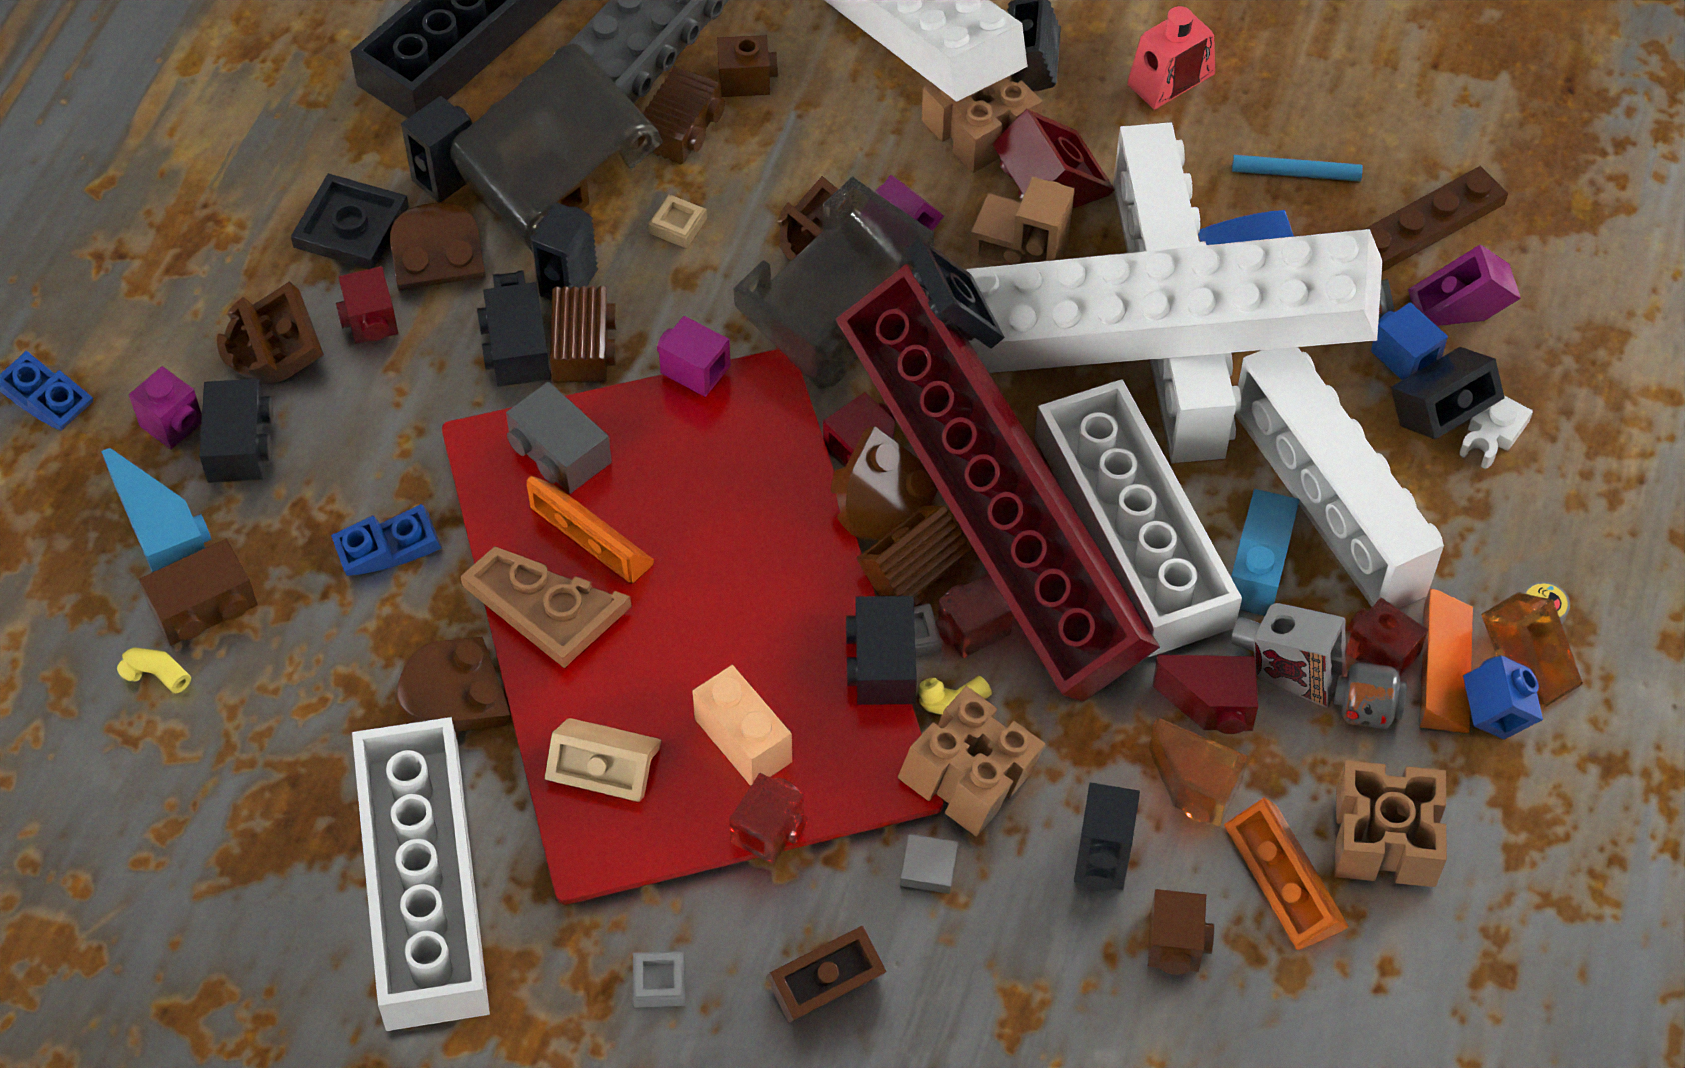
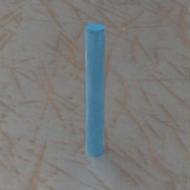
[1232,155,1363,182]

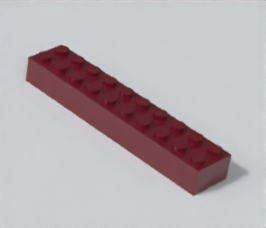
[835,264,1160,702]

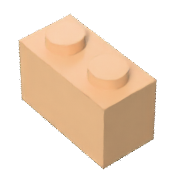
[693,665,792,788]

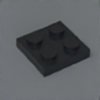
[291,173,409,269]
[907,238,1005,349]

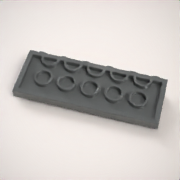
[528,0,729,136]

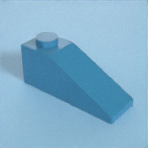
[101,448,212,572]
[1231,488,1300,616]

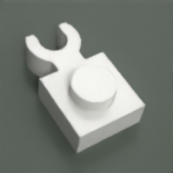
[1460,395,1533,469]

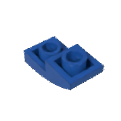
[1198,210,1294,245]
[0,350,93,431]
[331,504,442,576]

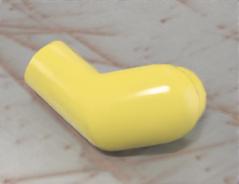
[117,647,191,694]
[918,675,992,715]

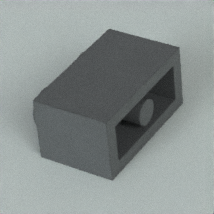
[506,381,612,494]

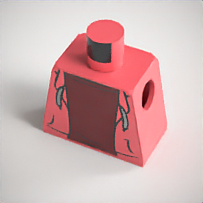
[1127,6,1215,110]

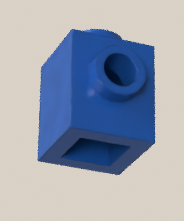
[1371,302,1448,380]
[1463,655,1543,740]

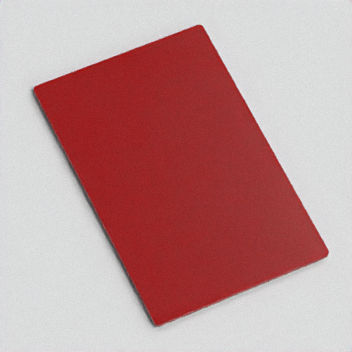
[442,347,944,905]

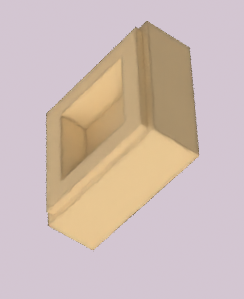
[648,194,707,249]

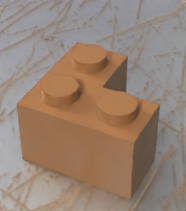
[970,177,1074,266]

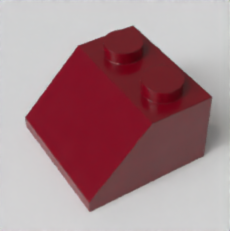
[992,109,1115,209]

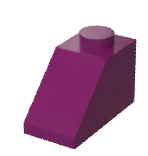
[1408,244,1521,326]

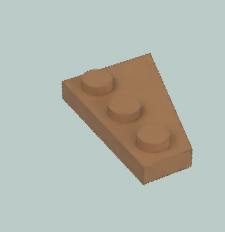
[461,546,631,668]

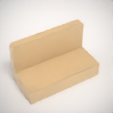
[545,718,661,802]

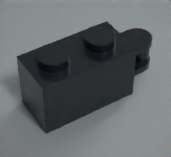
[477,270,551,387]

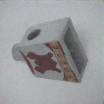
[1231,603,1346,708]

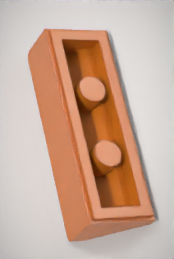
[527,476,654,584]
[1420,589,1473,733]
[1224,797,1349,950]

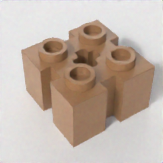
[922,75,1043,173]
[897,686,1045,837]
[1335,760,1447,887]

